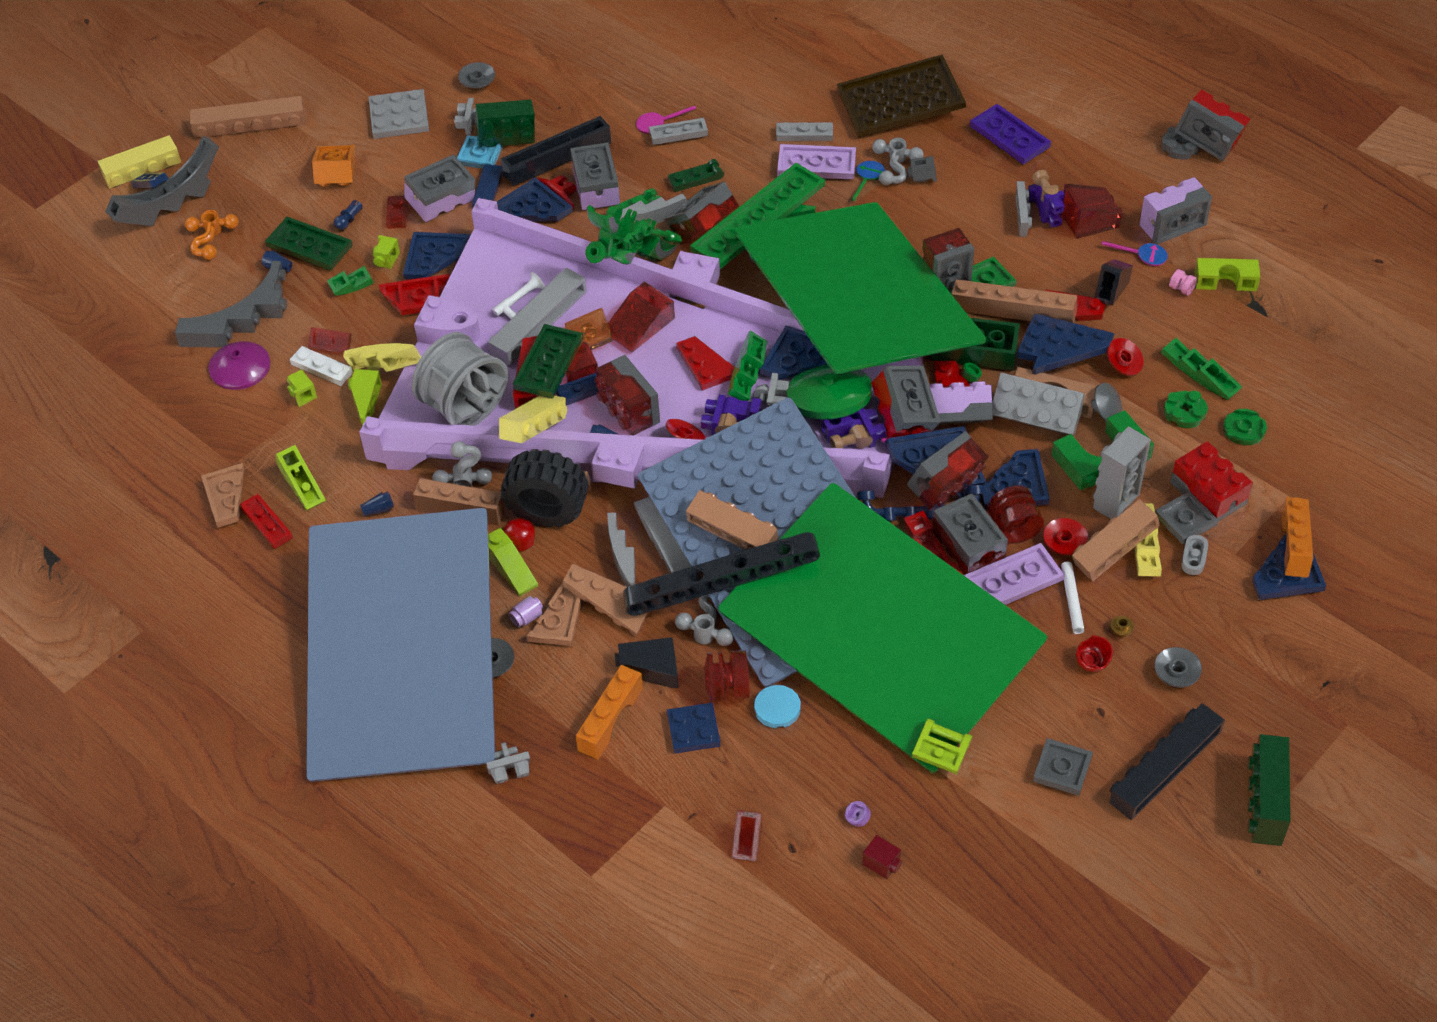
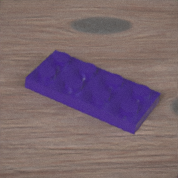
[970,104,1051,165]

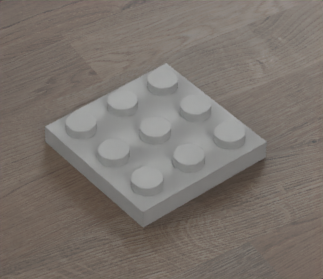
[369,89,429,139]

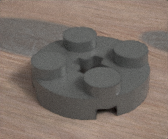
[1161,127,1200,160]

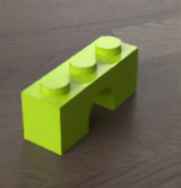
[1194,258,1260,291]

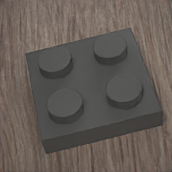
[1155,491,1218,544]
[1033,738,1093,796]

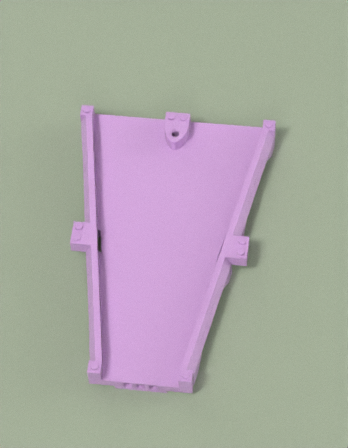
[359,198,923,498]

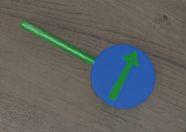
[852,161,885,201]

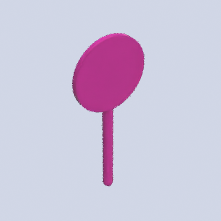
[636,106,696,134]

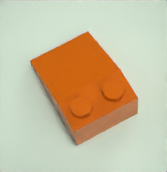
[312,145,355,186]

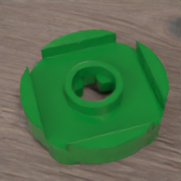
[1164,391,1208,428]

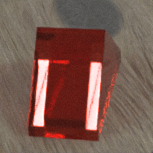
[566,341,599,383]
[732,810,762,861]

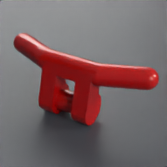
[537,175,577,210]

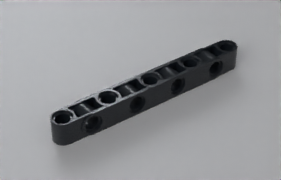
[623,532,820,616]

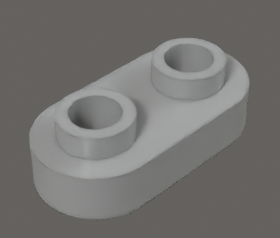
[1181,535,1209,575]

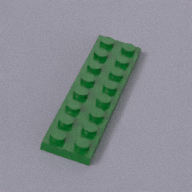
[690,163,825,270]

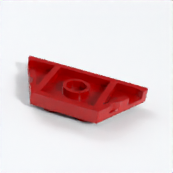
[379,273,452,316]

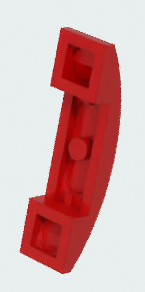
[903,511,962,574]

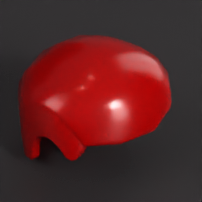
[503,518,535,552]
[1075,635,1114,672]

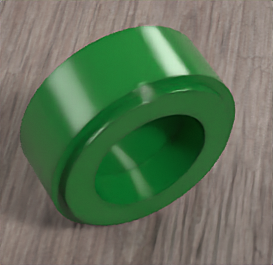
[960,363,982,382]

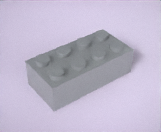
[992,373,1086,437]
[1093,426,1151,519]

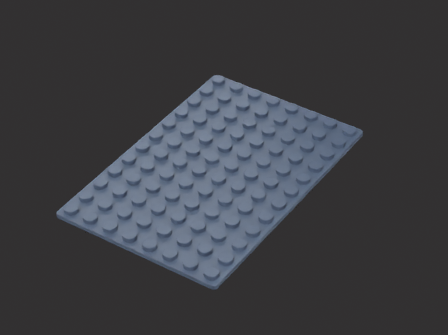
[638,398,857,687]
[307,508,495,782]

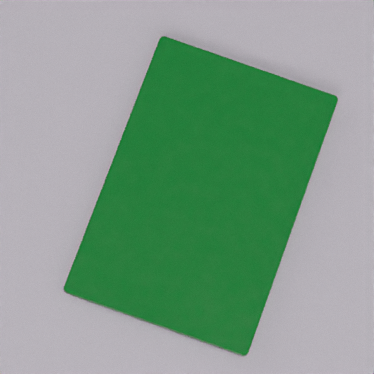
[734,202,986,374]
[719,483,1047,773]

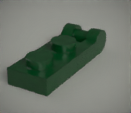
[668,159,724,192]

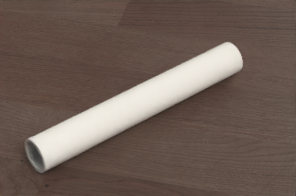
[1061,562,1085,634]

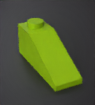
[348,369,382,426]
[275,445,326,511]
[488,528,538,597]

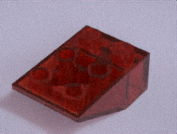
[603,281,675,352]

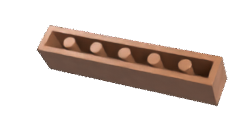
[190,96,306,139]
[952,280,1077,323]

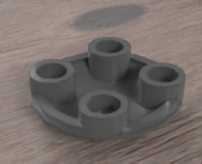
[1091,383,1123,423]

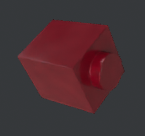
[862,835,902,879]

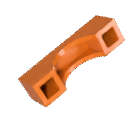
[1282,497,1313,578]
[576,665,643,760]

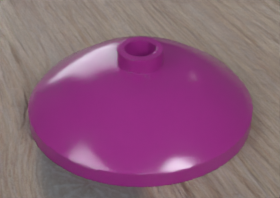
[208,341,270,390]

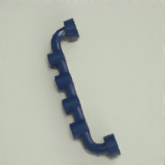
[857,485,984,521]

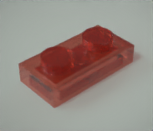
[386,195,408,229]
[308,327,352,353]

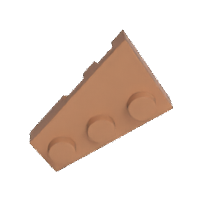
[201,463,244,528]
[527,584,582,646]

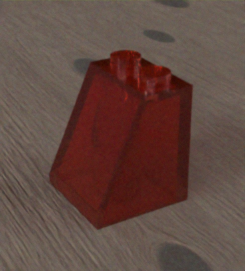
[1062,184,1123,239]

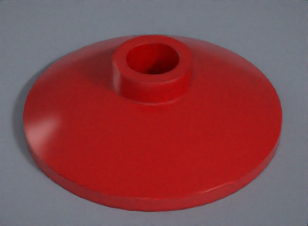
[1107,338,1144,376]
[665,419,706,440]
[1043,518,1088,555]

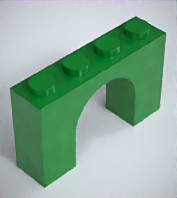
[1051,410,1155,490]

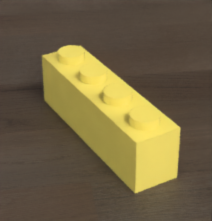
[98,135,181,188]
[499,396,567,443]

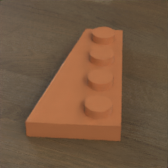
[562,564,648,638]

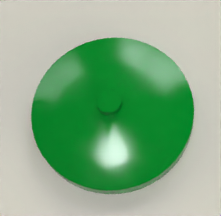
[787,365,872,419]

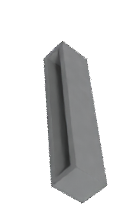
[488,268,587,366]

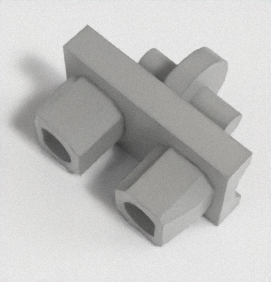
[454,98,476,135]
[754,373,789,407]
[487,742,530,784]

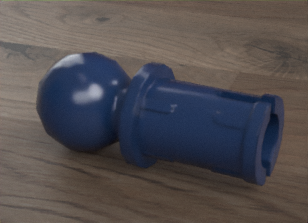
[334,200,363,230]

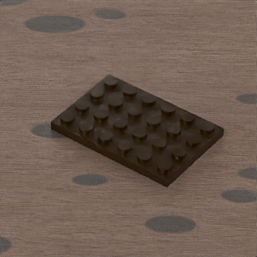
[837,54,966,138]

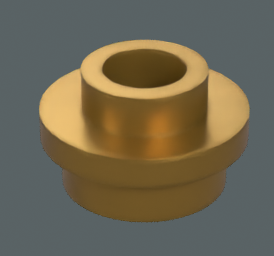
[1111,616,1134,638]

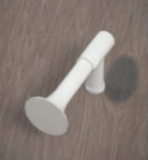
[492,272,544,320]

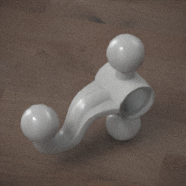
[872,138,924,186]
[432,441,492,487]
[675,595,734,646]

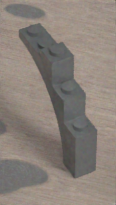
[105,136,219,226]
[175,261,287,347]

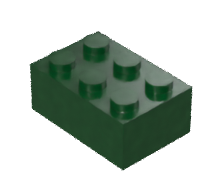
[475,99,535,148]

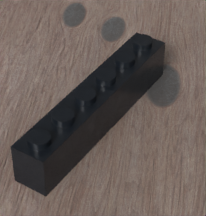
[501,116,611,186]
[1109,703,1225,821]

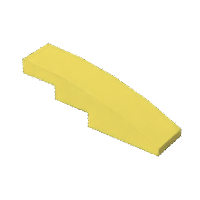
[343,343,421,372]
[1134,503,1162,576]

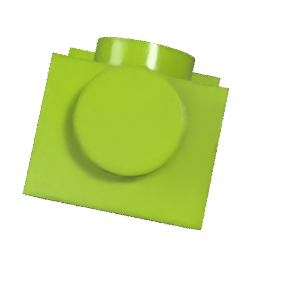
[373,235,400,269]
[287,369,317,407]

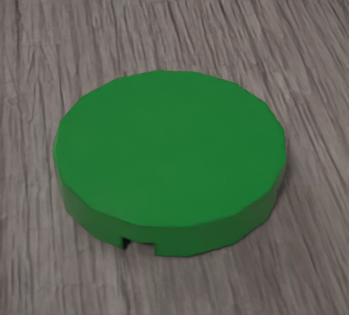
[1223,409,1267,445]

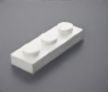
[290,346,353,386]

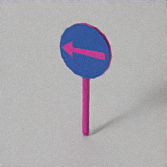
[1101,241,1168,266]

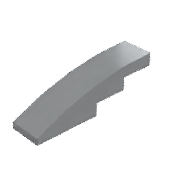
[620,194,686,225]
[634,497,691,573]
[607,513,635,587]

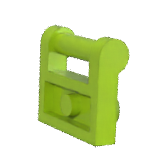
[912,719,973,775]

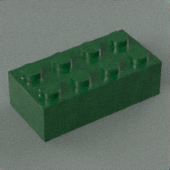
[931,318,1020,371]
[1248,734,1291,846]

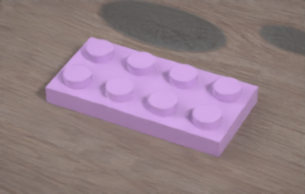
[777,144,856,179]
[964,543,1064,605]

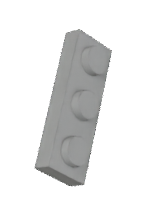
[649,118,708,145]
[776,122,833,141]
[1015,181,1032,237]

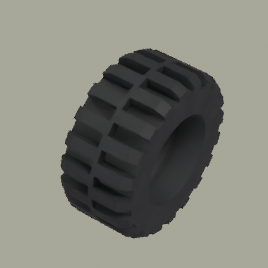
[500,449,589,528]

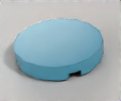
[754,685,801,728]

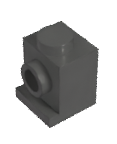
[908,156,937,182]

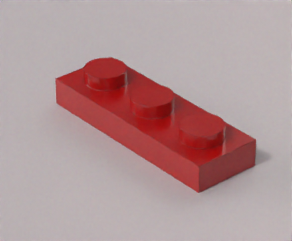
[240,494,293,549]

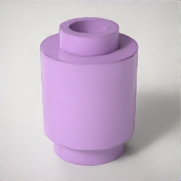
[508,596,543,628]

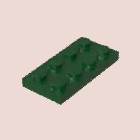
[265,216,353,271]
[512,324,584,399]

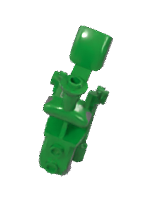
[585,205,682,265]

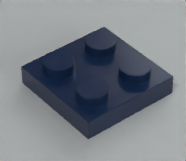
[667,702,721,754]

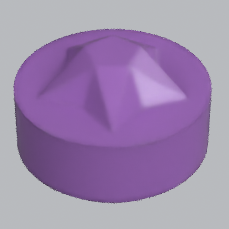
[845,801,871,827]

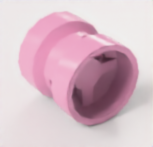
[1169,269,1197,296]

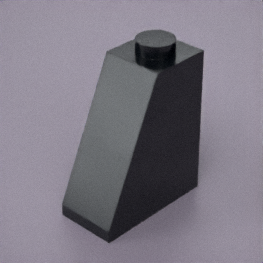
[1094,259,1133,306]
[614,637,679,688]

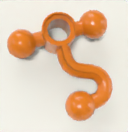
[184,210,239,260]

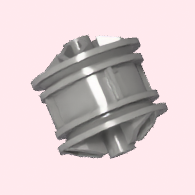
[412,332,508,426]

